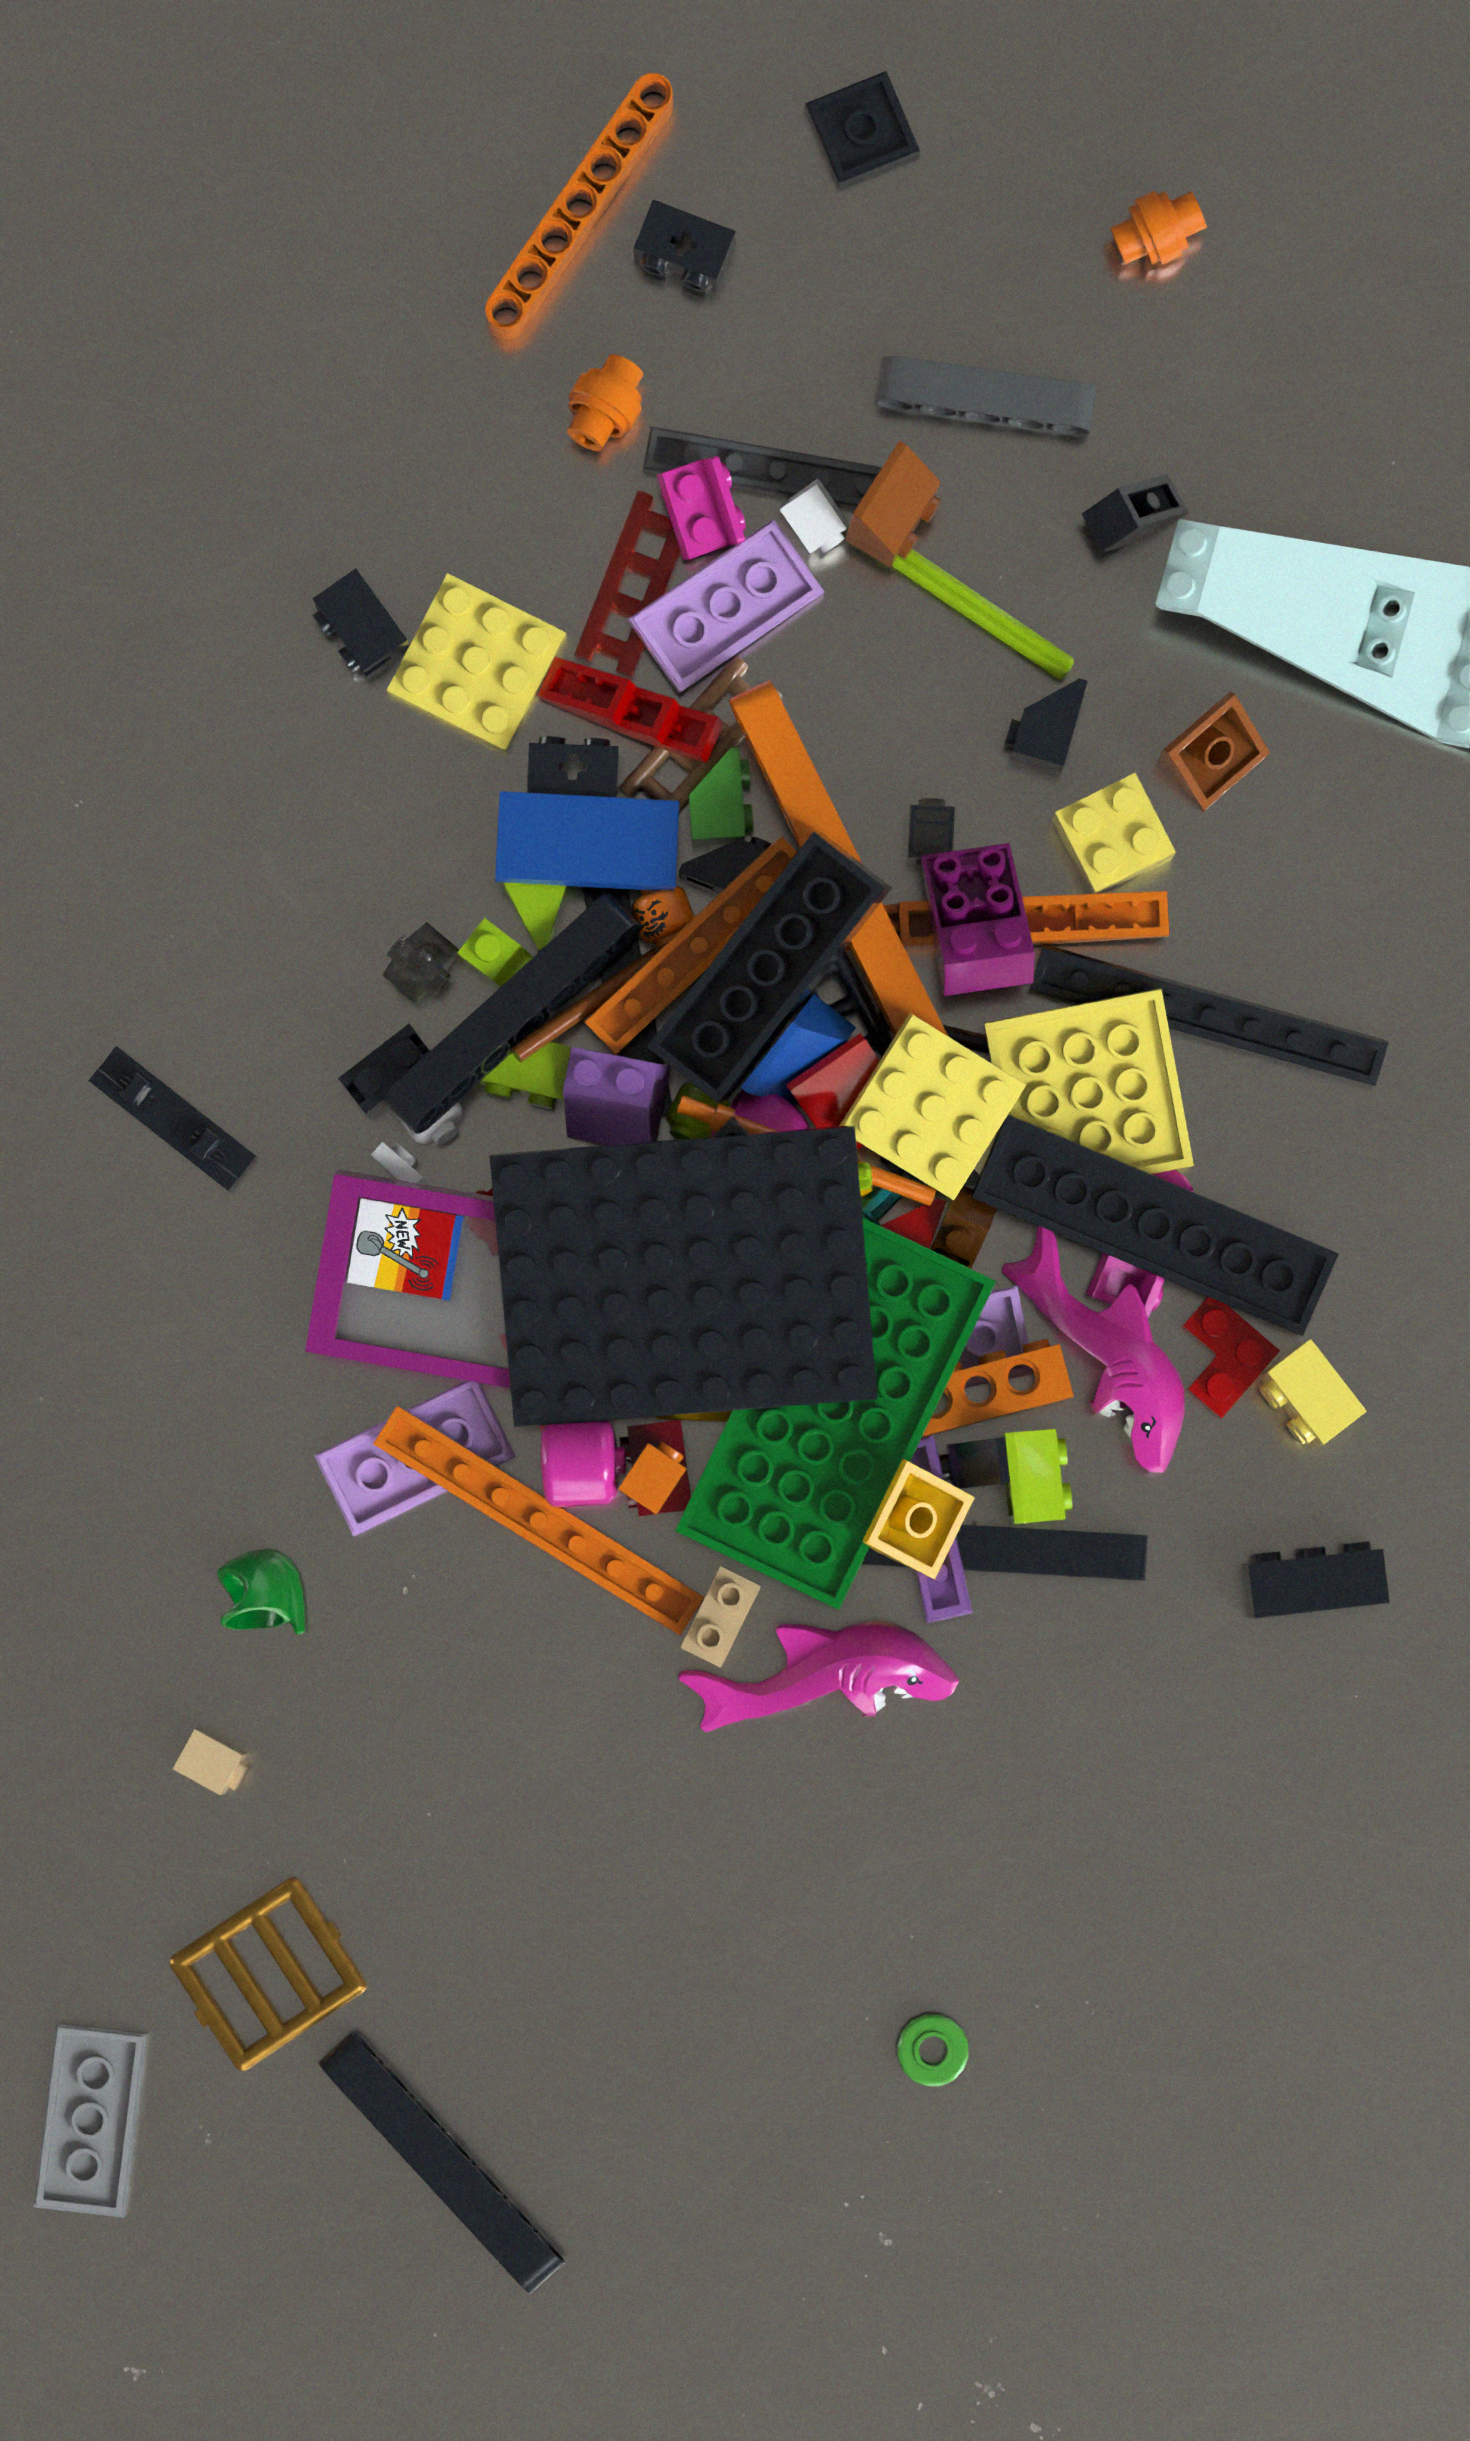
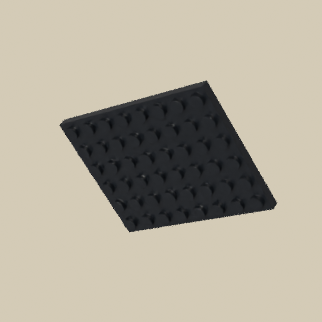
[489,1125,878,1427]

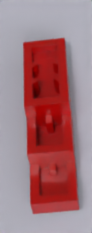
[537,656,724,764]

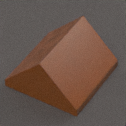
[1158,691,1270,811]

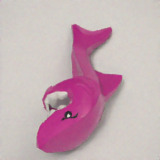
[1002,1226,1185,1473]
[678,1620,959,1732]

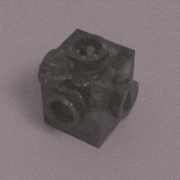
[382,922,459,1004]

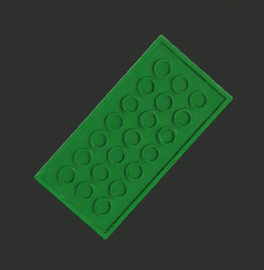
[675,1218,996,1610]

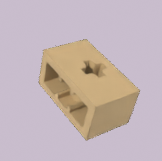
[680,1566,761,1668]

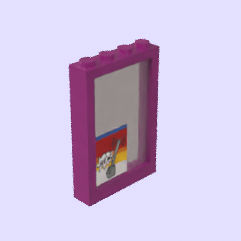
[305,1170,510,1388]

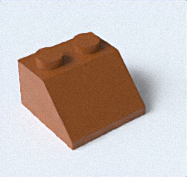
[845,440,942,568]

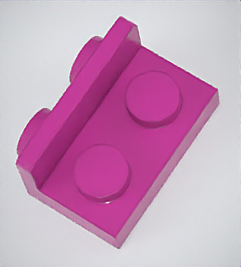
[656,456,746,560]

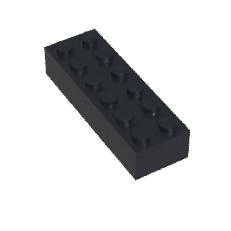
[647,831,892,1103]

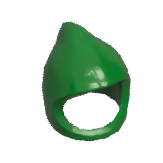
[217,1548,305,1635]

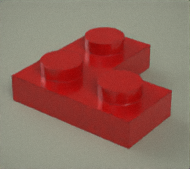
[1181,1296,1280,1419]

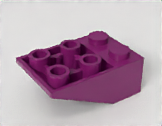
[921,843,1035,996]

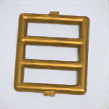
[169,1878,366,2071]

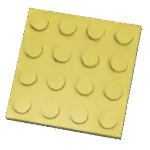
[983,989,1194,1174]

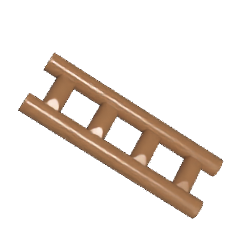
[618,655,782,811]

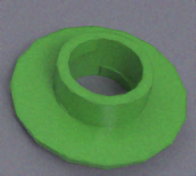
[897,2014,969,2086]

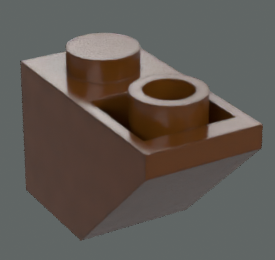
[930,1185,997,1269]

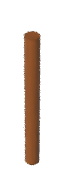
[510,948,658,1063]

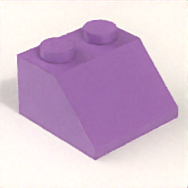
[563,1047,671,1145]

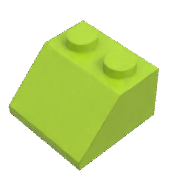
[1000,1429,1073,1525]

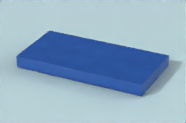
[495,791,679,891]

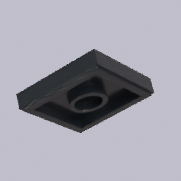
[805,71,920,188]

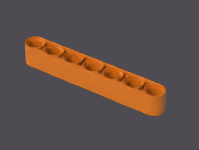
[485,73,673,340]

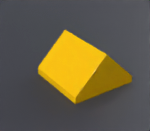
[862,1459,975,1579]

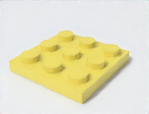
[386,573,567,753]
[839,1013,1026,1200]

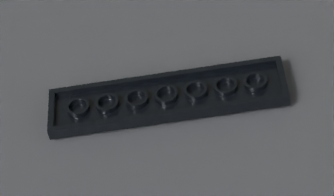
[971,1114,1339,1336]

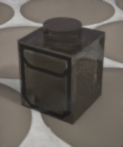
[906,798,955,865]

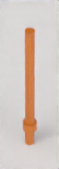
[676,1095,936,1206]

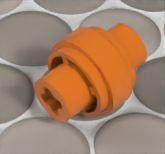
[1110,190,1207,265]
[567,354,644,451]

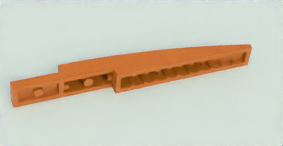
[845,891,1169,955]

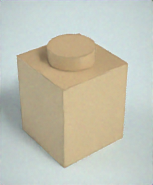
[173,1728,248,1795]

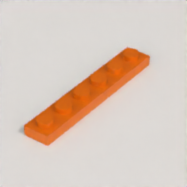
[584,836,797,1055]

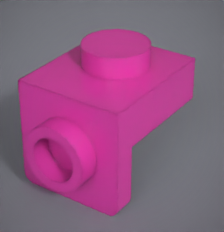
[1086,1253,1164,1318]

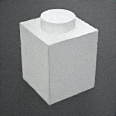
[780,479,848,553]

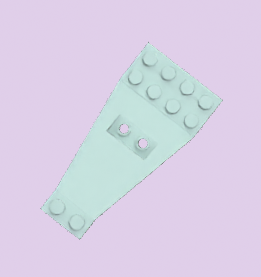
[1155,519,1470,748]

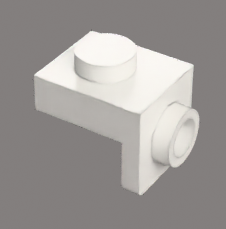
[371,1142,426,1207]

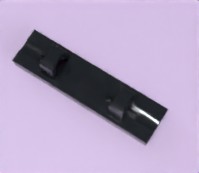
[88,1046,258,1192]

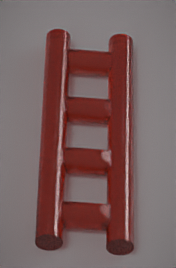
[574,491,681,677]

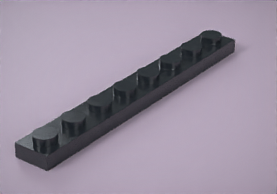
[1030,944,1389,1086]

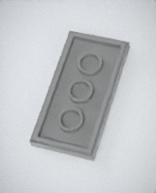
[33,2023,148,2218]

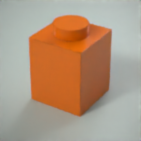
[618,1441,687,1515]

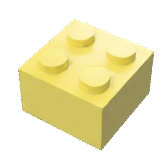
[1052,773,1176,894]
[1258,1339,1367,1447]

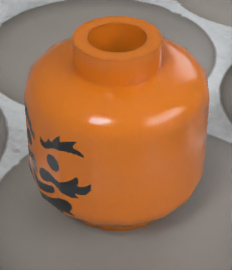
[631,886,694,950]

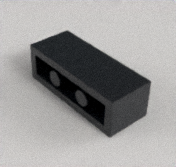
[1243,1541,1390,1619]

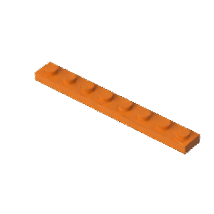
[373,1405,704,1636]

